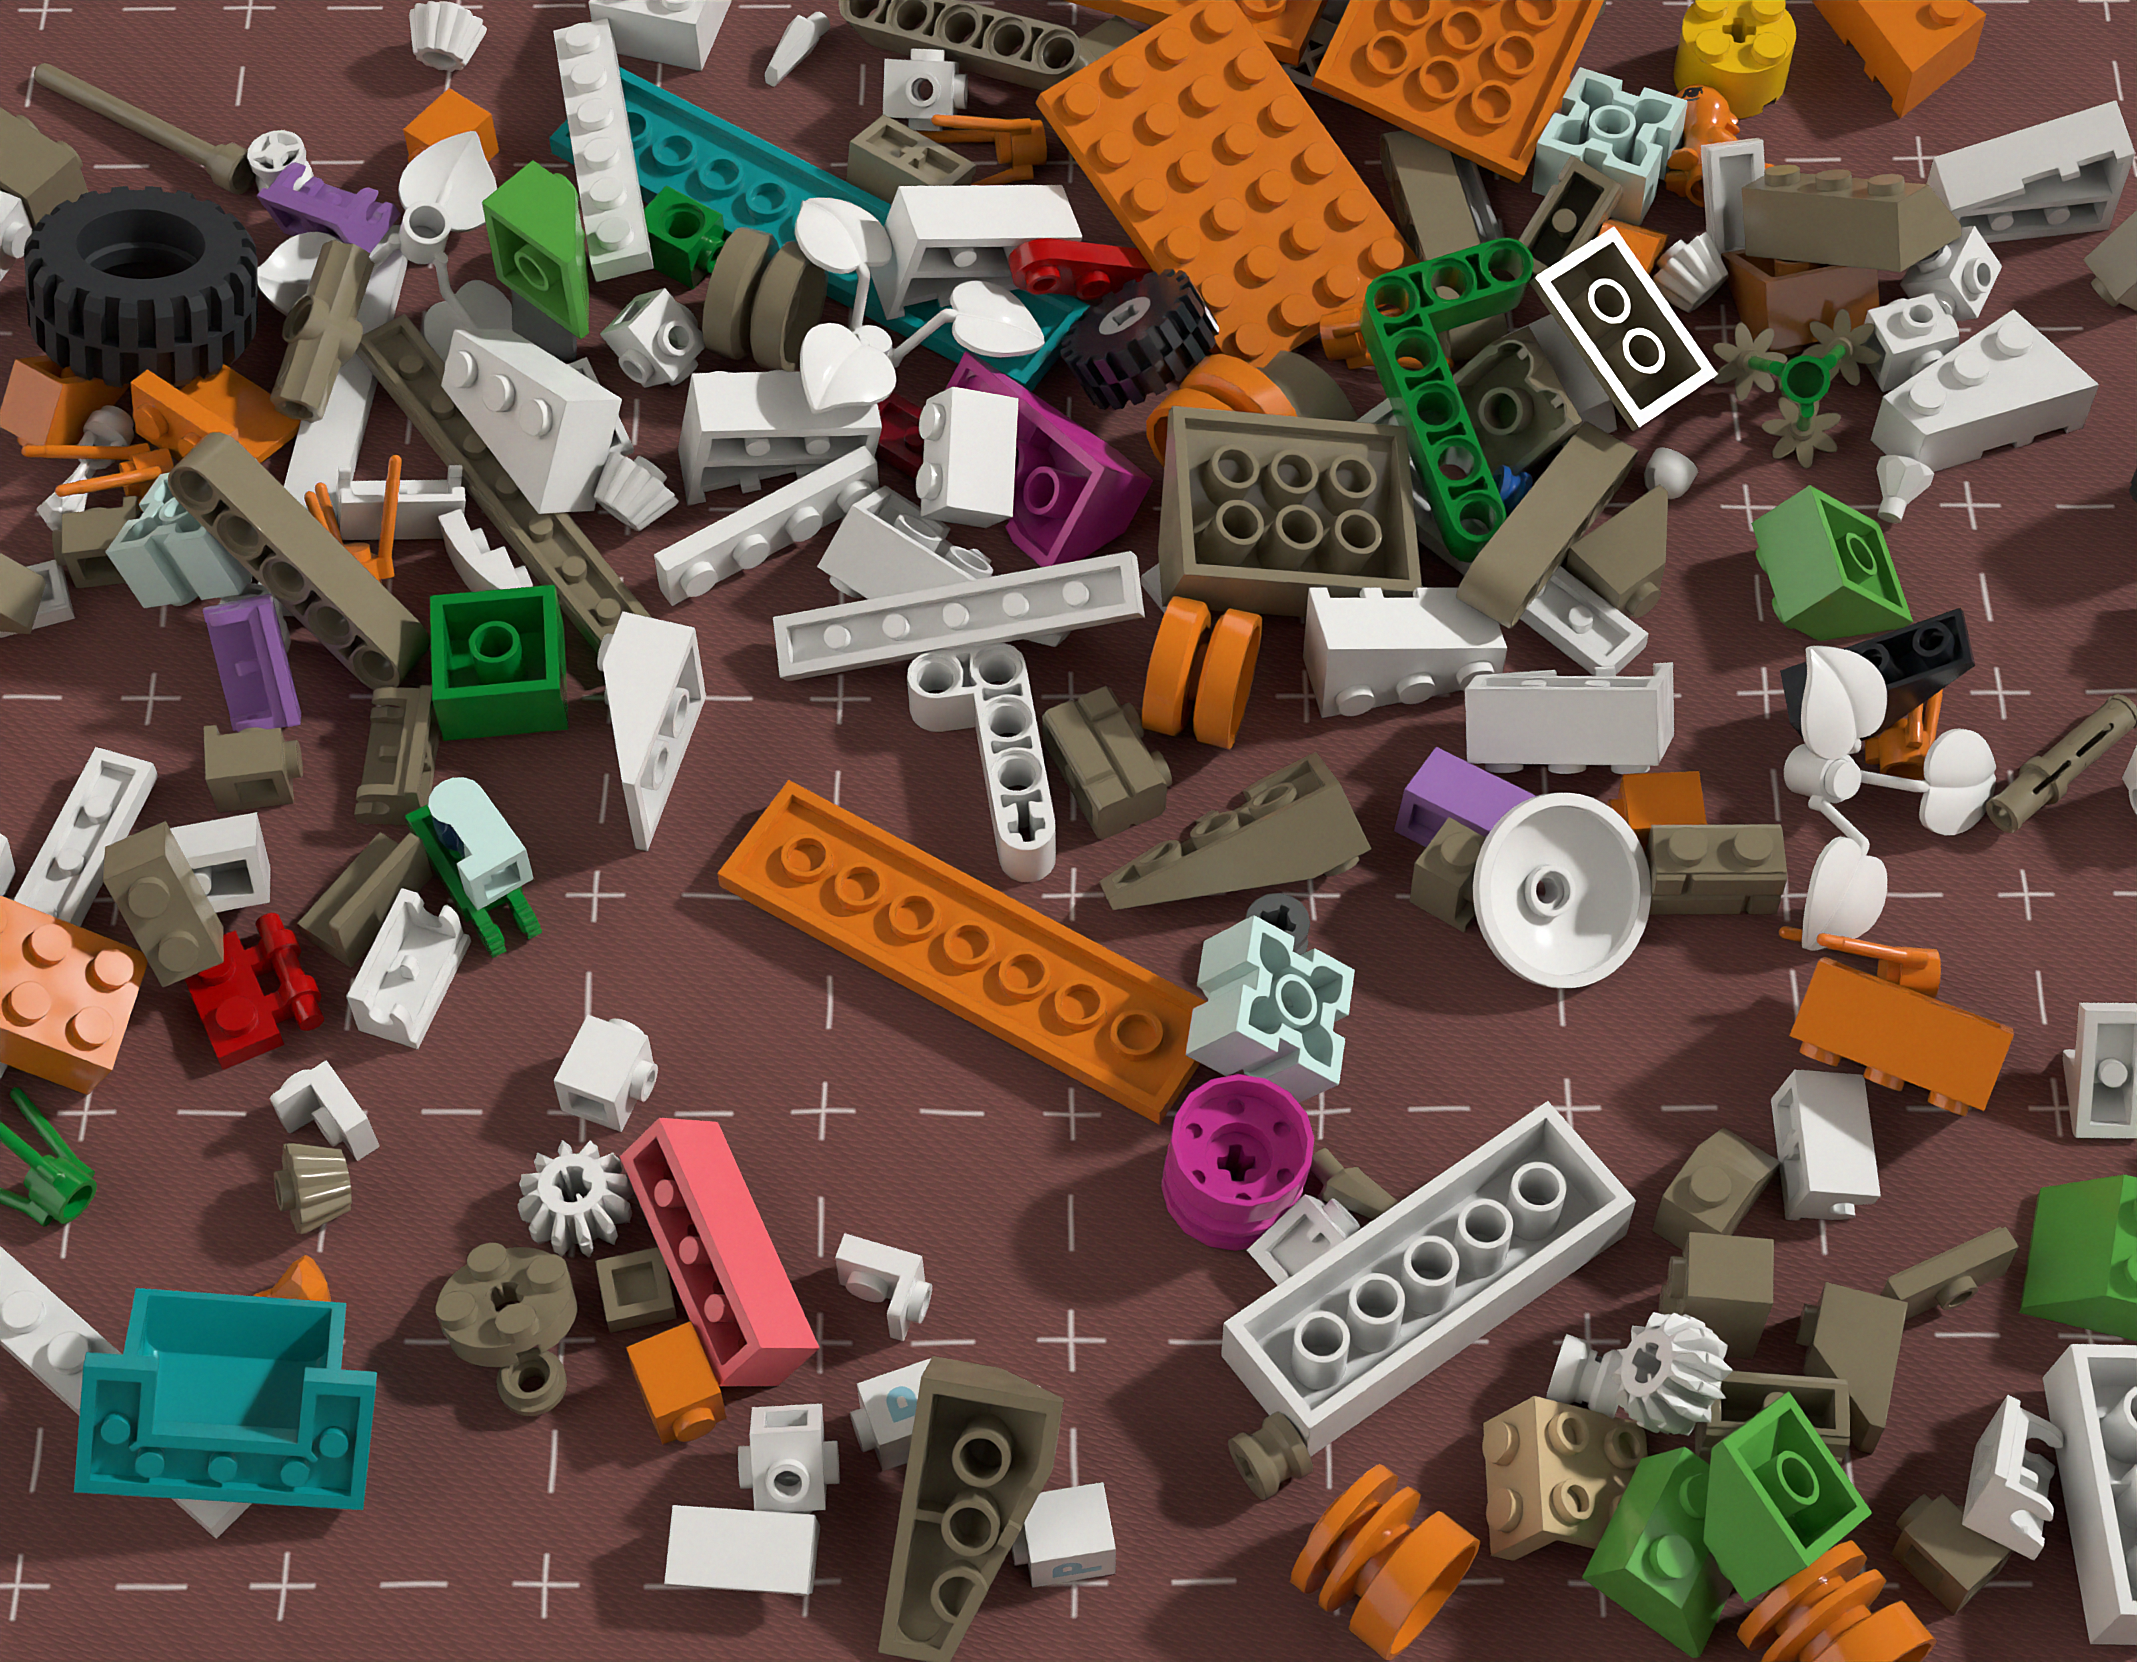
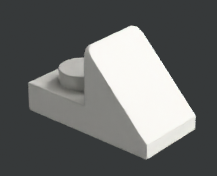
[2063,1003,2137,1138]

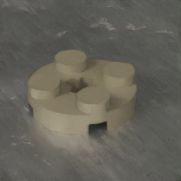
[435,1243,578,1367]

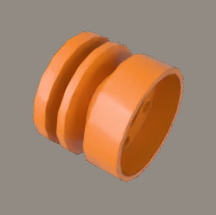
[1290,1464,1480,1660]
[1737,1540,1937,1662]

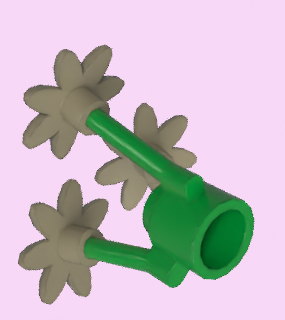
[1712,309,1880,469]

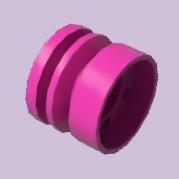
[1161,1074,1315,1251]

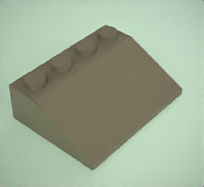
[1158,406,1422,617]

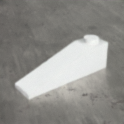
[817,486,1072,647]

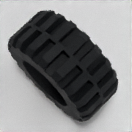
[24,186,258,388]

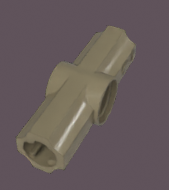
[270,240,375,423]

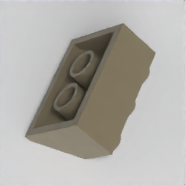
[1741,165,1961,272]
[1529,227,1717,431]

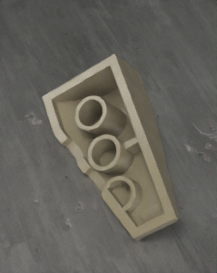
[1099,752,1371,910]

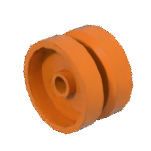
[1146,354,1298,468]
[1142,596,1262,750]

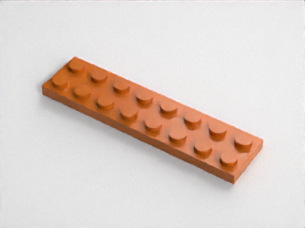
[717,780,1207,1125]

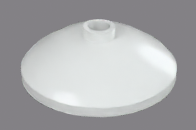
[1473,793,1651,988]

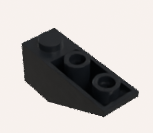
[1780,608,1975,741]

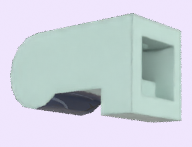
[428,777,533,910]

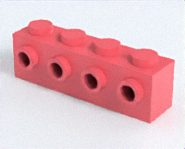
[620,1118,820,1386]

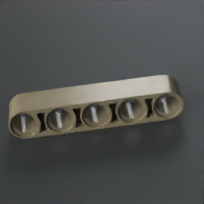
[838,0,1096,91]
[1380,130,1508,362]
[1456,421,1639,629]
[168,432,430,690]

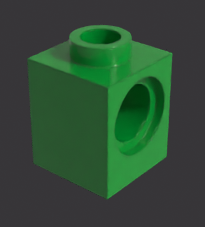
[644,185,726,290]

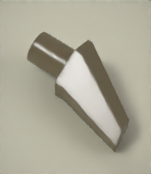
[1310,1148,1399,1219]

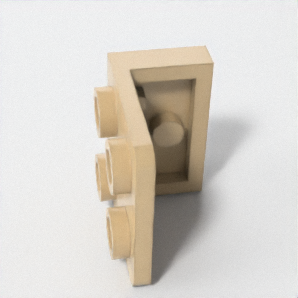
[1482,1396,1648,1561]

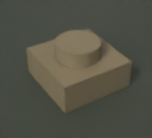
[595,1247,677,1333]

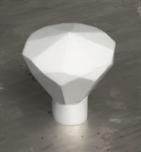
[1876,455,1934,523]

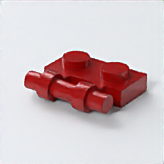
[185,913,324,1070]

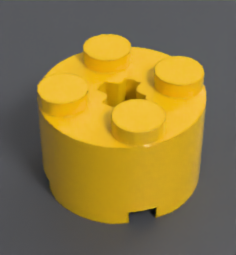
[1673,0,1796,119]

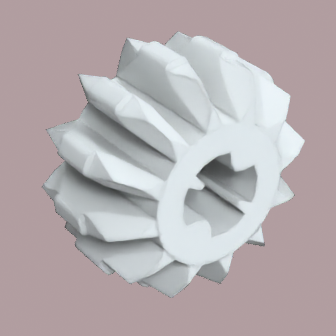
[518,1140,634,1257]
[1610,1312,1733,1436]

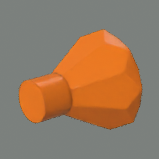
[253,1255,331,1302]

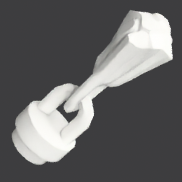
[36,405,134,531]

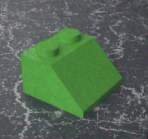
[482,160,589,340]
[1751,485,1913,641]
[2019,1174,2137,1341]
[1703,1391,1872,1603]
[1582,1447,1734,1658]

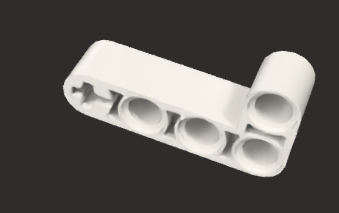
[907,643,1056,882]

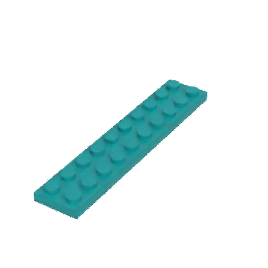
[549,67,1090,392]

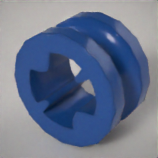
[1492,465,1532,519]

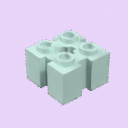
[1532,67,1688,226]
[106,458,256,608]
[1186,915,1355,1103]

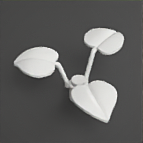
[257,131,512,363]
[795,198,1045,415]
[1784,646,1996,951]

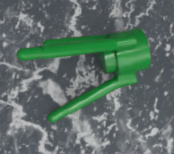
[0,1087,97,1227]

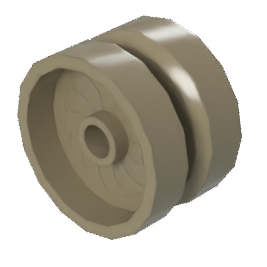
[702,227,829,372]

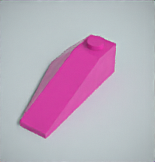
[945,351,1153,567]

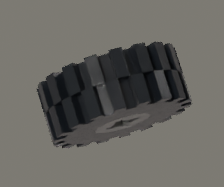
[1060,269,1219,410]

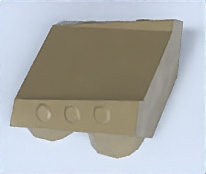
[1453,326,1583,476]

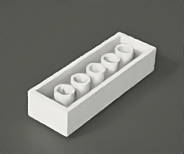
[1221,1101,1636,1457]

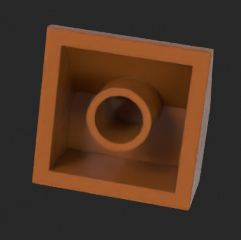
[1721,249,1879,355]

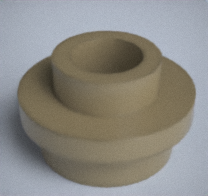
[497,1347,567,1416]

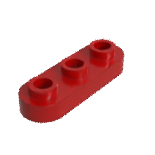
[1008,238,1154,300]

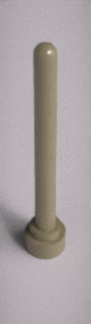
[34,63,256,195]

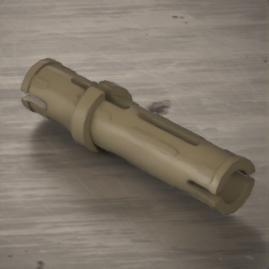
[1986,694,2137,833]

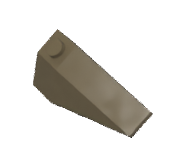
[878,1356,1064,1662]

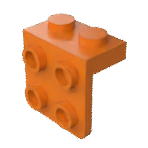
[130,364,301,464]

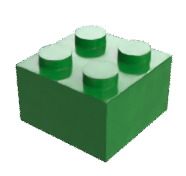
[430,584,569,741]

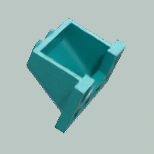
[74,1288,377,1510]

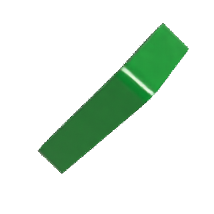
[1359,238,1534,563]

